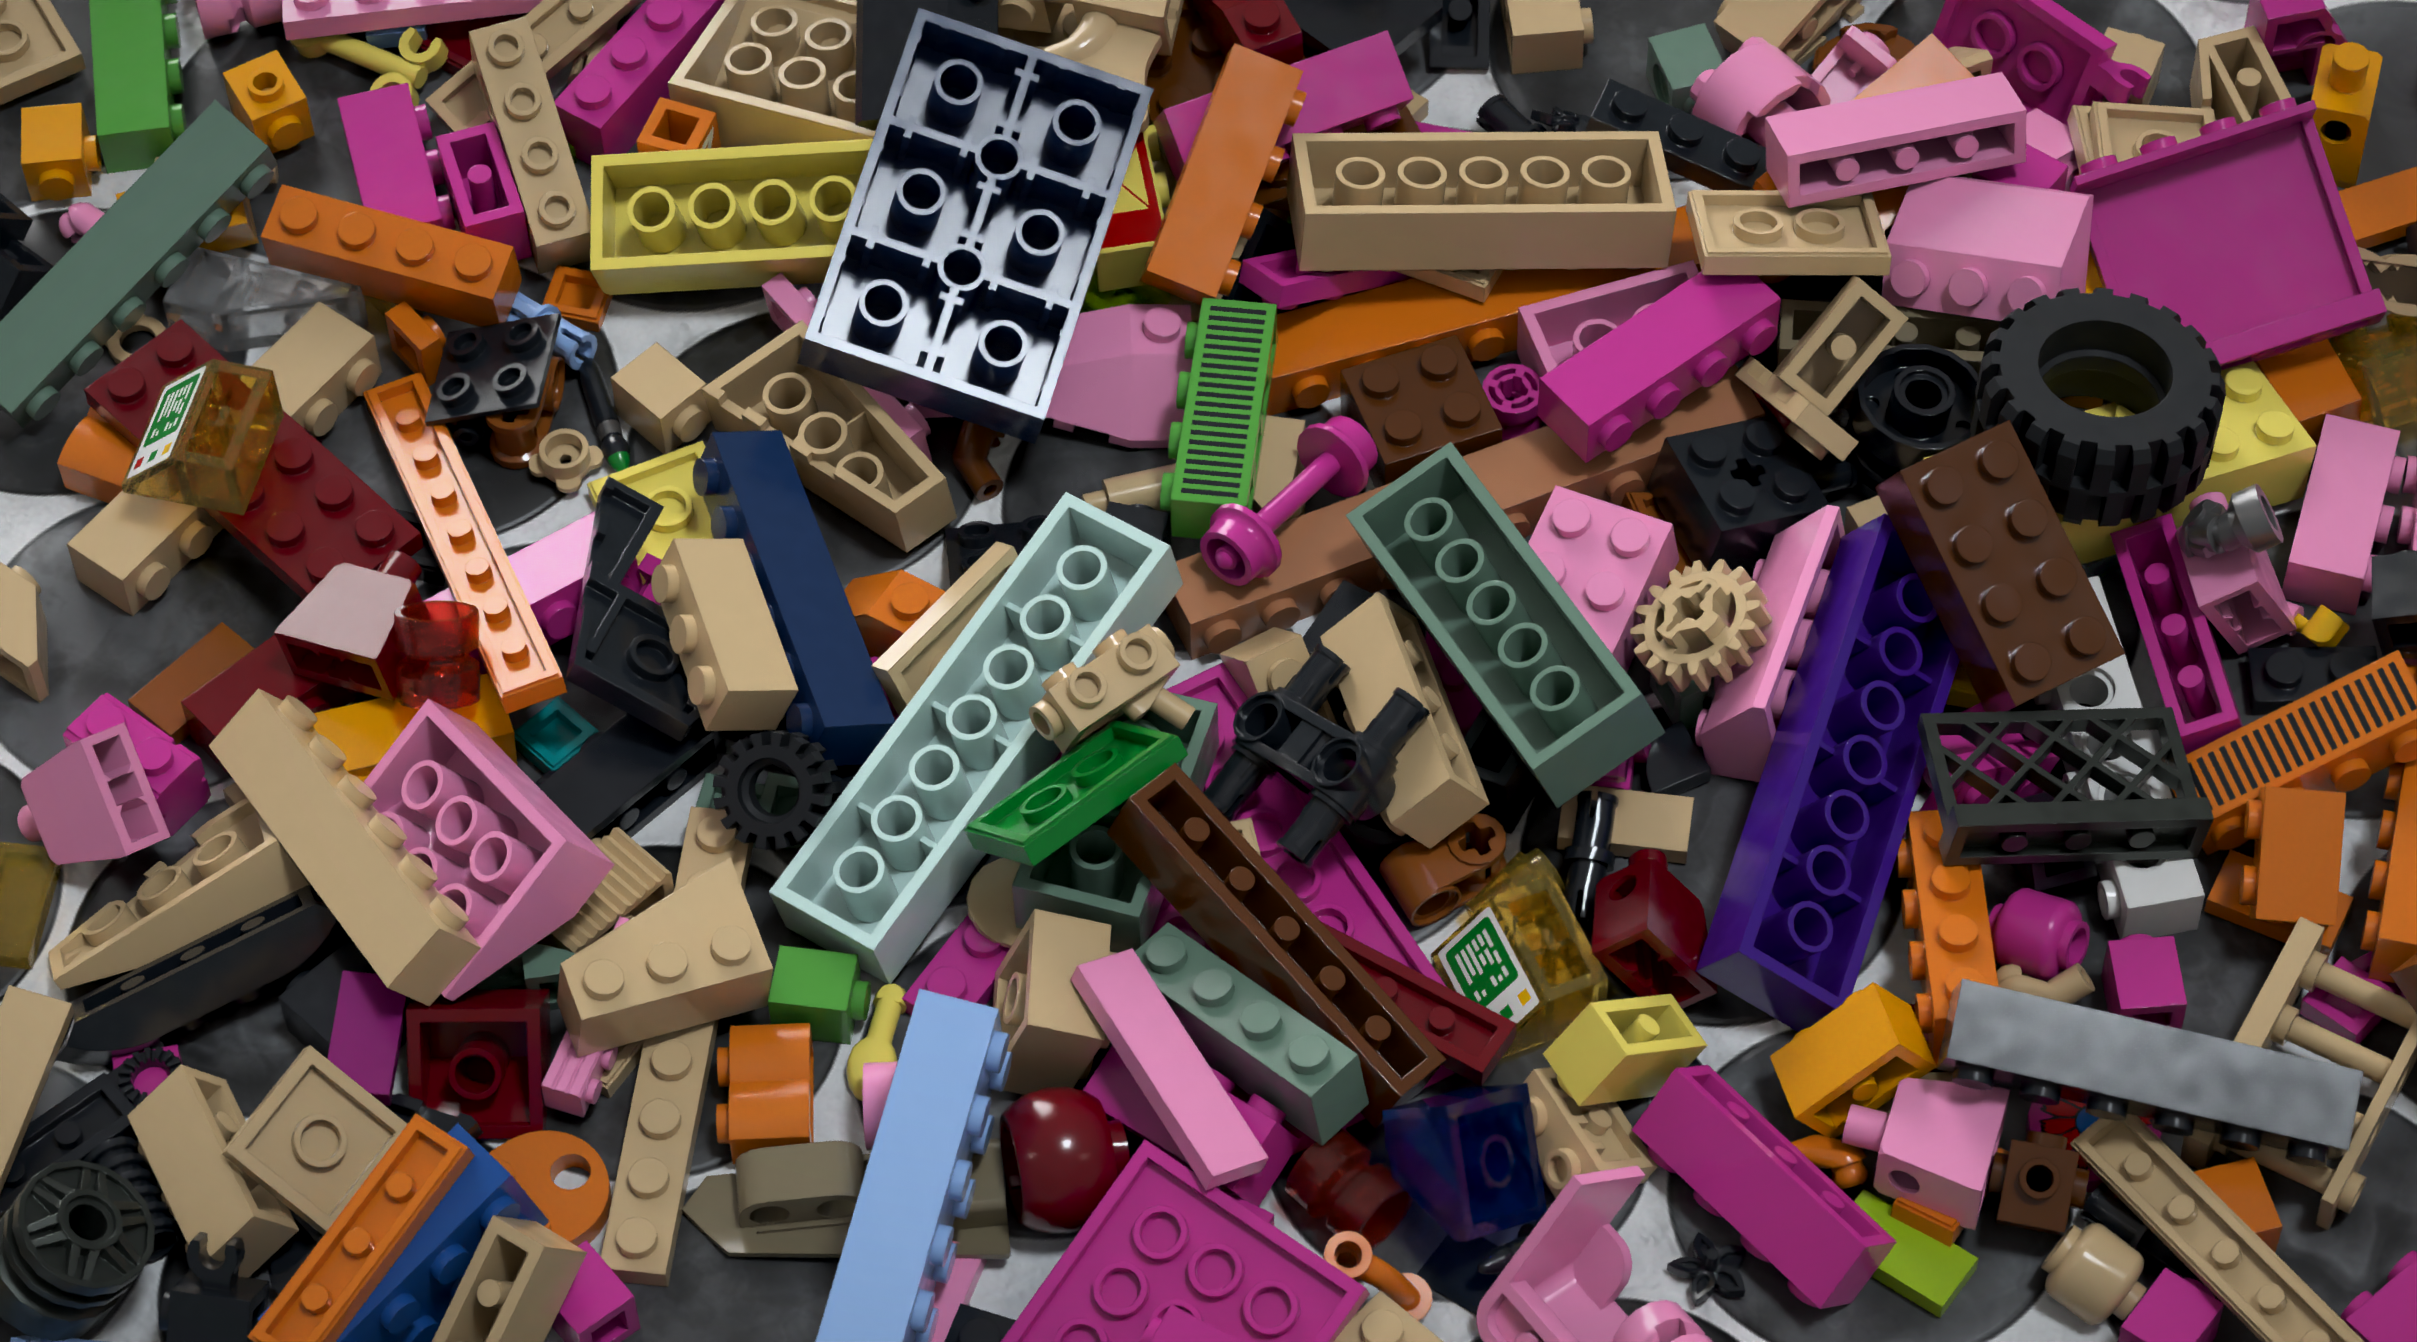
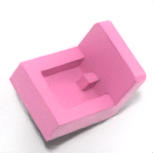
[1811,26,1897,105]

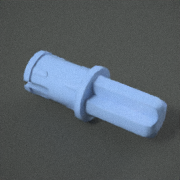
[506,291,598,370]

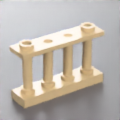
[2180,917,2417,1230]

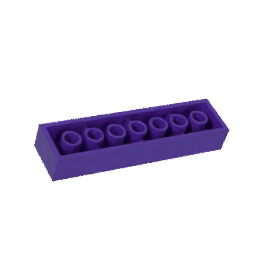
[1696,513,1960,1032]

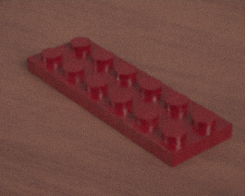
[84,319,424,599]

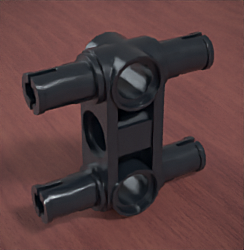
[1203,644,1431,869]

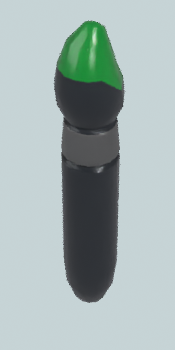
[579,357,630,472]

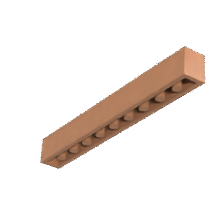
[1165,364,1765,660]

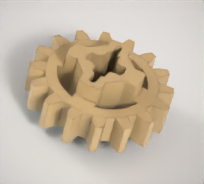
[1630,559,1772,692]

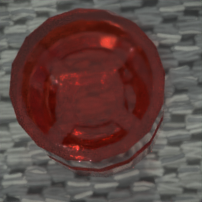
[394,600,481,709]
[1285,1128,1414,1250]

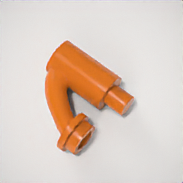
[1322,1231,1432,1321]

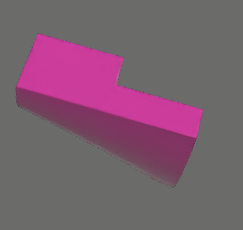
[2244,0,2348,86]

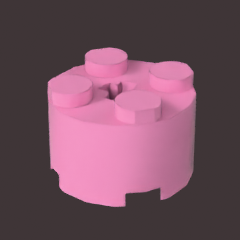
[1690,37,1830,147]

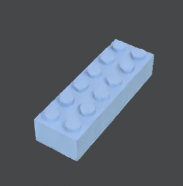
[816,989,1012,1342]

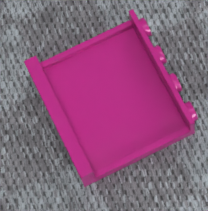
[2070,97,2387,370]

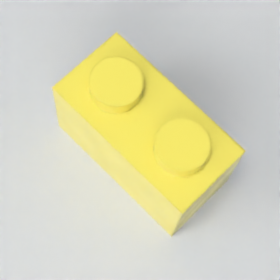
[1543,994,1708,1106]

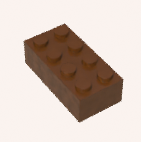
[1875,420,2125,712]

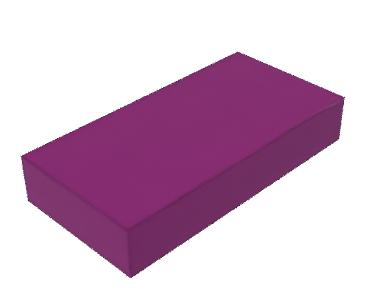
[327,971,409,1106]

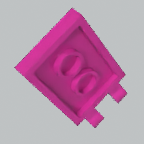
[1933,0,2151,126]

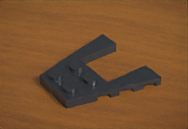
[566,476,702,742]

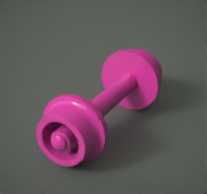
[1200,415,1378,586]

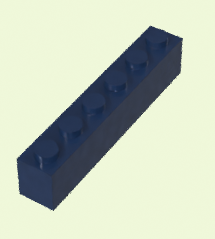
[693,430,895,766]

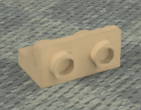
[1502,1067,1658,1198]

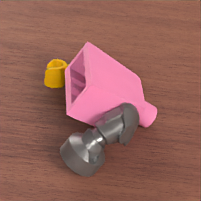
[2176,484,2350,655]

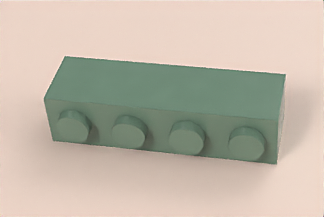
[1135,922,1369,1146]

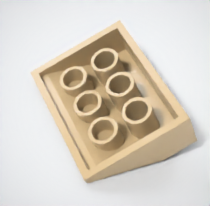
[668,0,876,148]

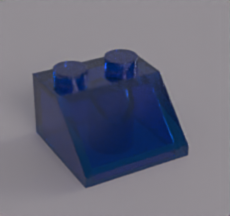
[1382,1083,1547,1242]

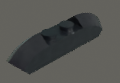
[55,885,347,1066]

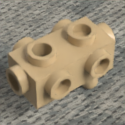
[1029,623,1196,754]

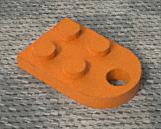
[488,1130,612,1246]

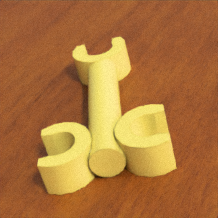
[290,27,448,106]

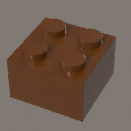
[1340,335,1503,488]

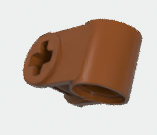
[485,356,565,469]
[1379,814,1507,927]

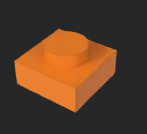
[384,300,446,387]

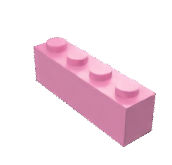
[1765,72,2027,208]

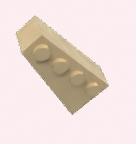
[702,320,957,553]

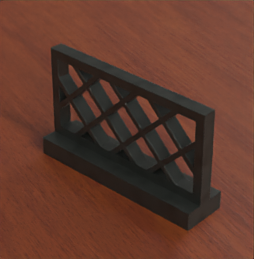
[1917,707,2214,866]

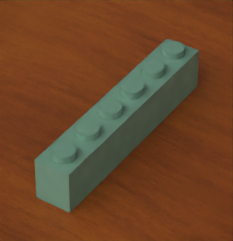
[0,99,278,428]

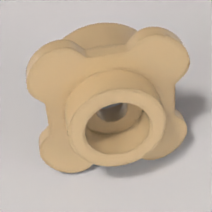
[529,428,603,493]

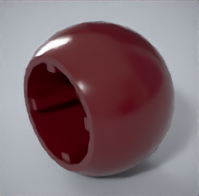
[999,1087,1130,1234]

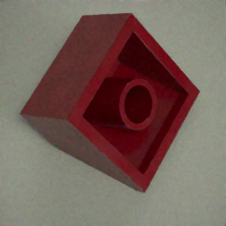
[406,989,551,1139]

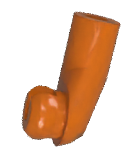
[1791,1134,1868,1189]

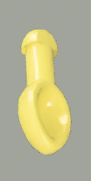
[846,984,907,1102]

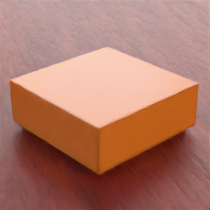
[542,265,613,332]

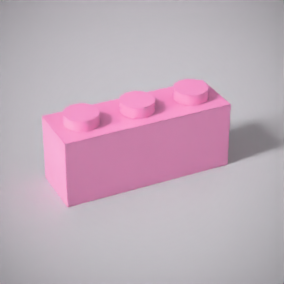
[2282,414,2407,615]

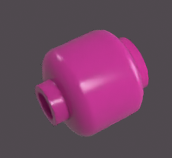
[1989,888,2090,981]

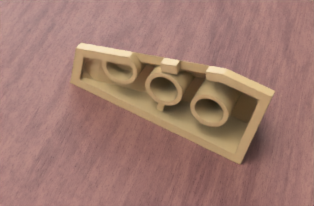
[48,797,311,990]

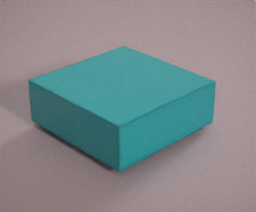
[514,696,599,774]

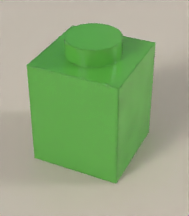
[768,945,871,1045]

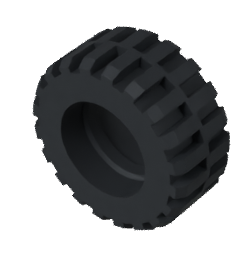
[1970,288,2226,527]

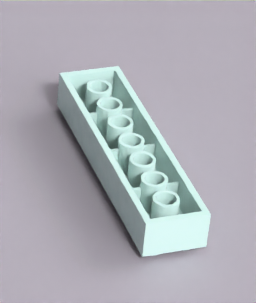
[769,492,1183,984]

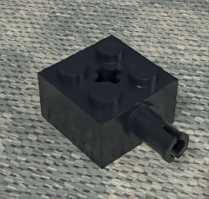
[1647,414,1858,571]

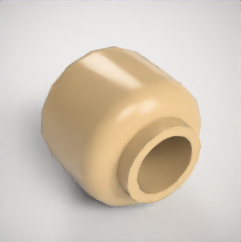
[2041,1223,2147,1325]

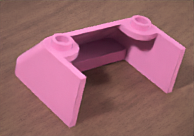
[1476,1166,1645,1342]

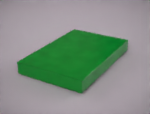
[964,720,1188,867]

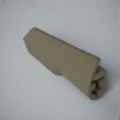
[682,1137,1011,1259]

